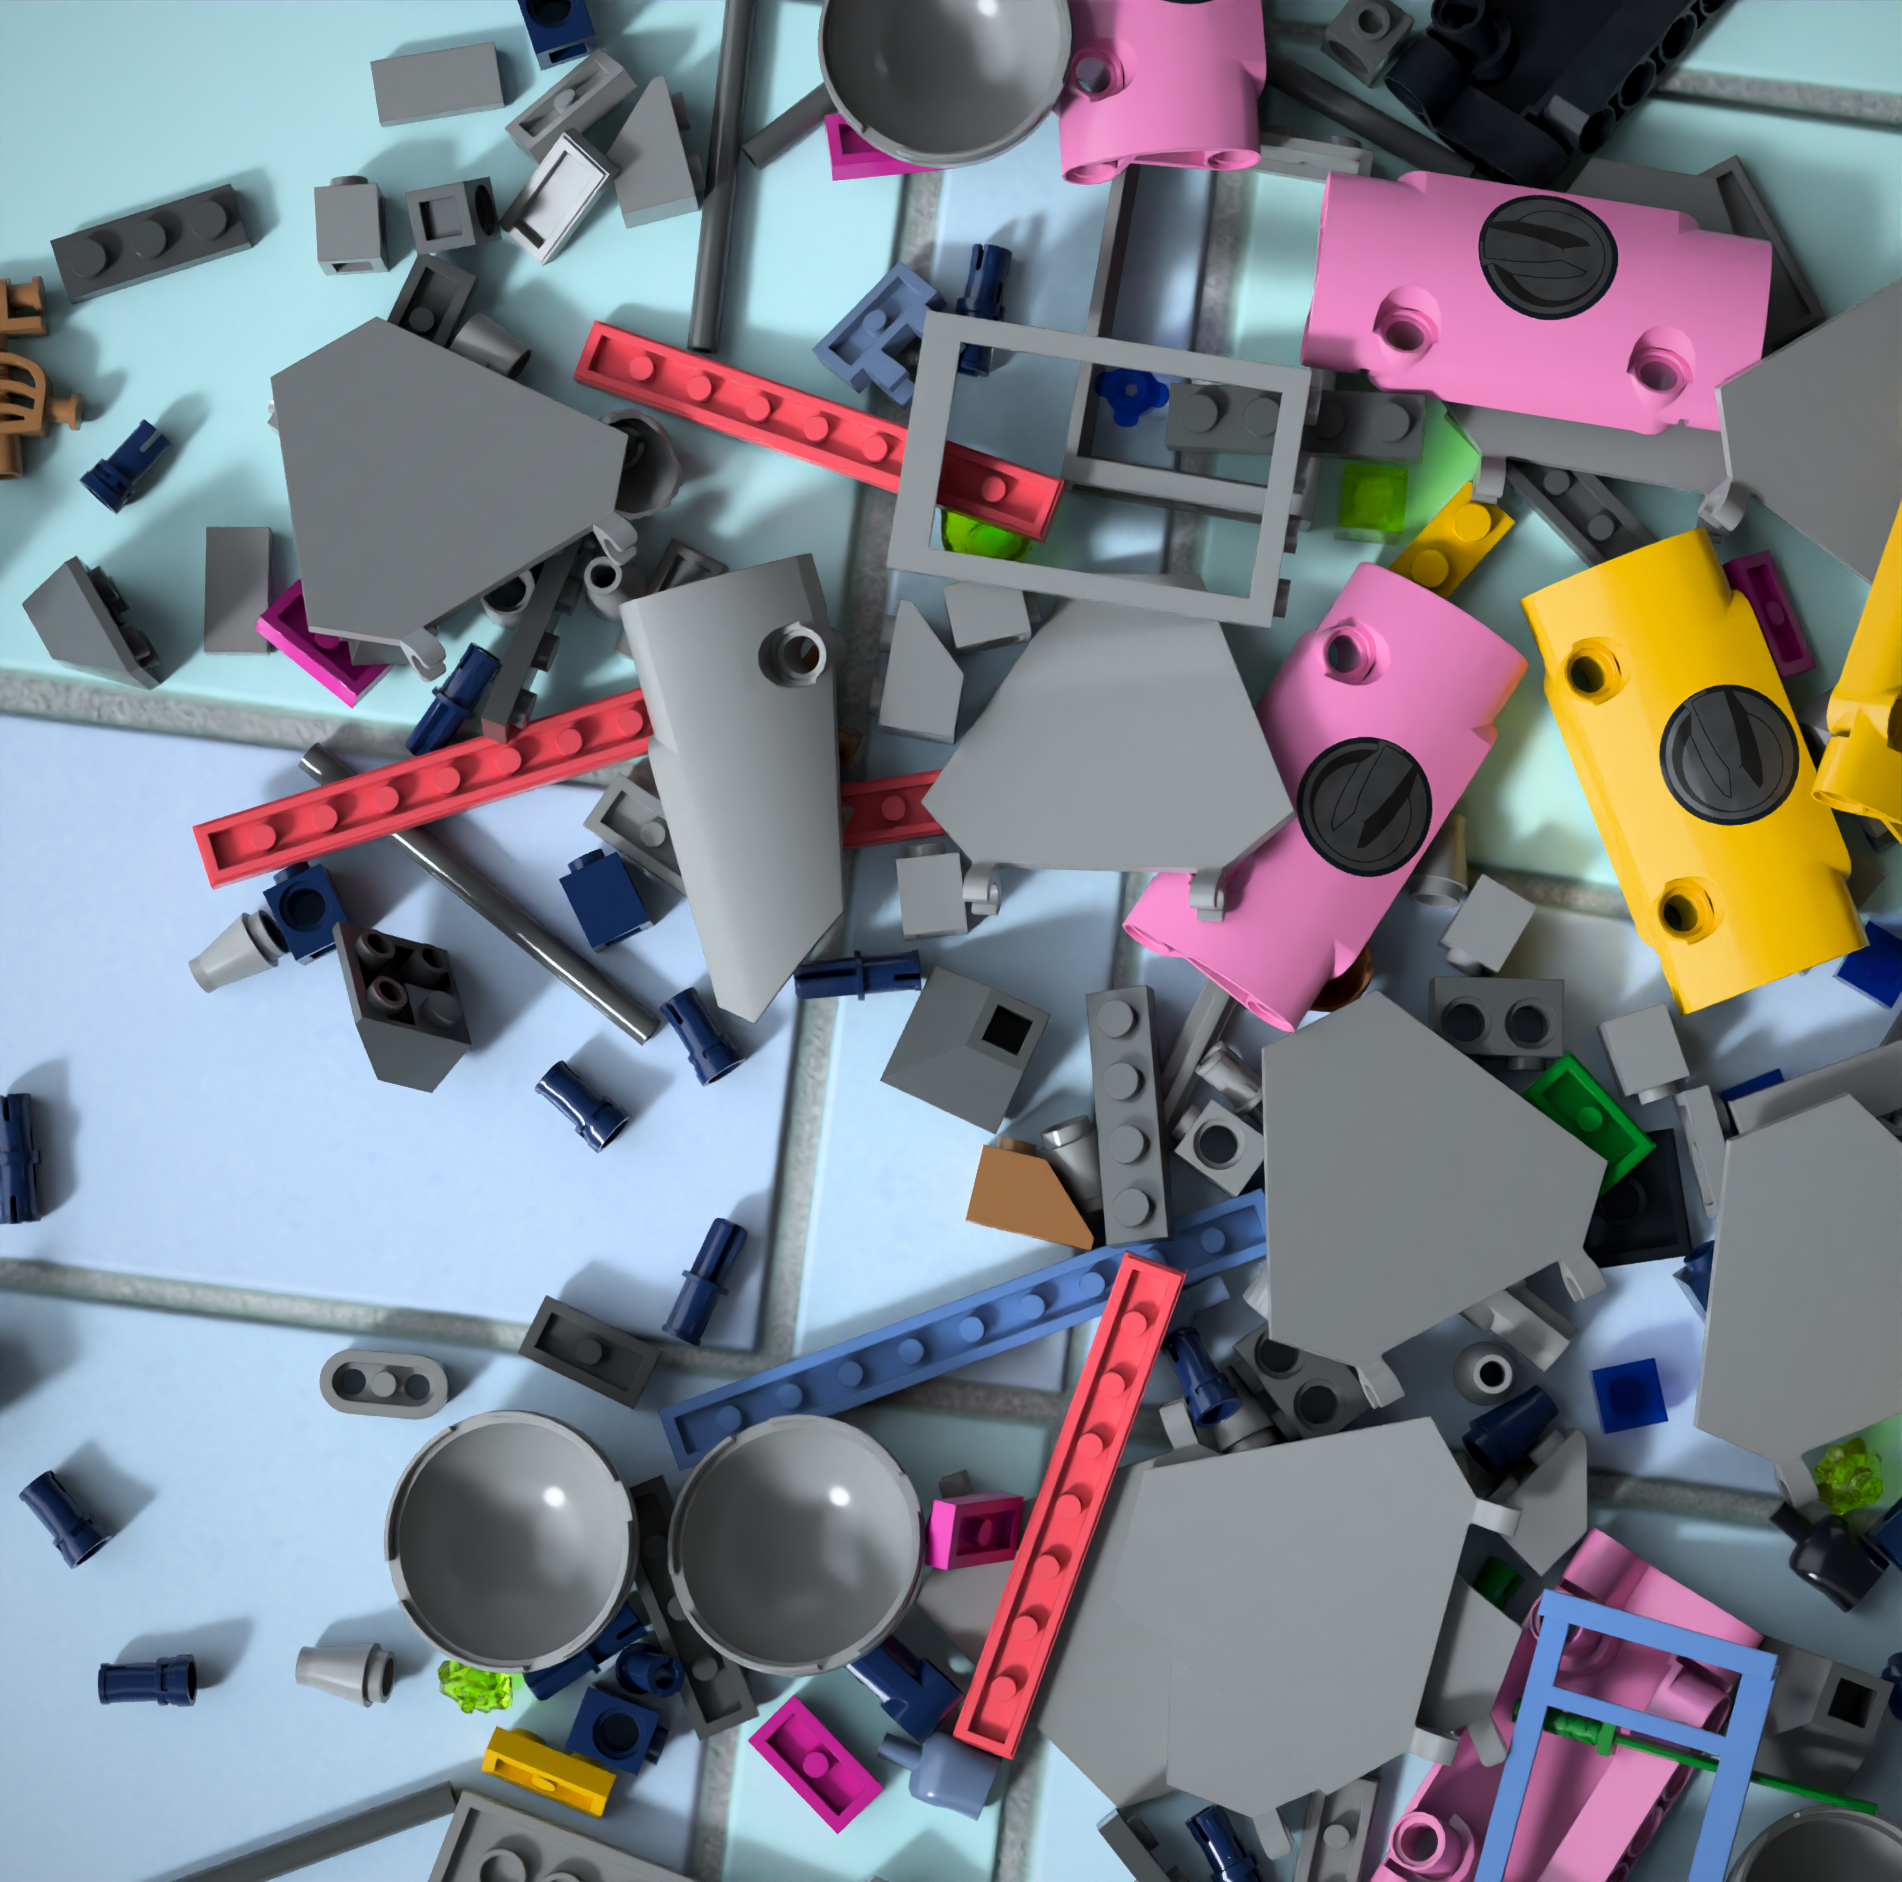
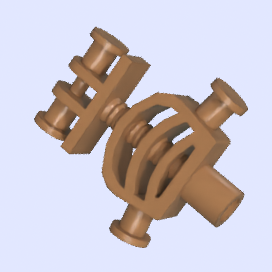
[0,276,83,480]

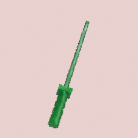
[1512,1697,1878,1815]

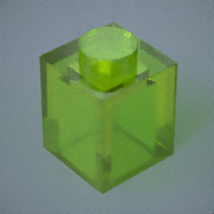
[1334,464,1409,545]

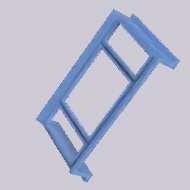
[1474,1588,1781,1882]

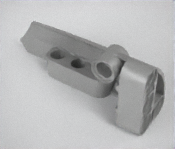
[618,553,848,1023]

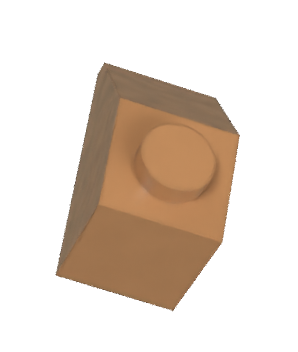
[965,1136,1094,1251]

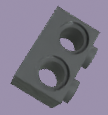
[1428,976,1564,1072]
[1231,1320,1371,1442]

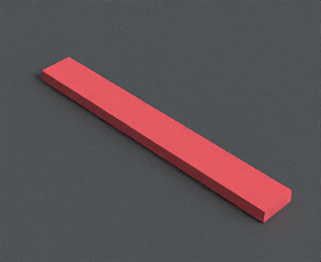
[573,320,1067,544]
[192,687,654,890]
[952,1250,1187,1760]

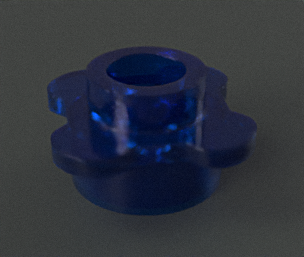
[1094,368,1170,428]

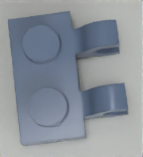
[812,261,966,410]

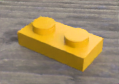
[1387,480,1515,600]
[481,1726,617,1820]

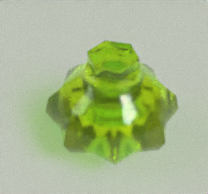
[1813,1437,1884,1516]
[438,1659,513,1714]

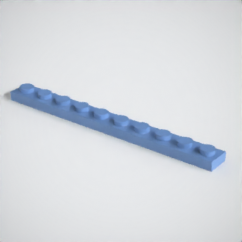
[658,1188,1267,1471]

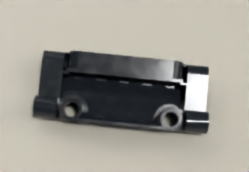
[1383,0,1729,190]

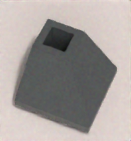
[22,555,161,691]
[332,921,472,1093]
[880,965,1051,1135]
[1717,1633,1894,1794]

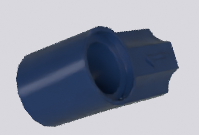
[844,1634,966,1744]

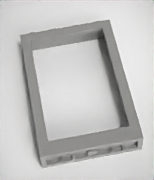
[1060,125,1374,532]
[886,310,1322,630]

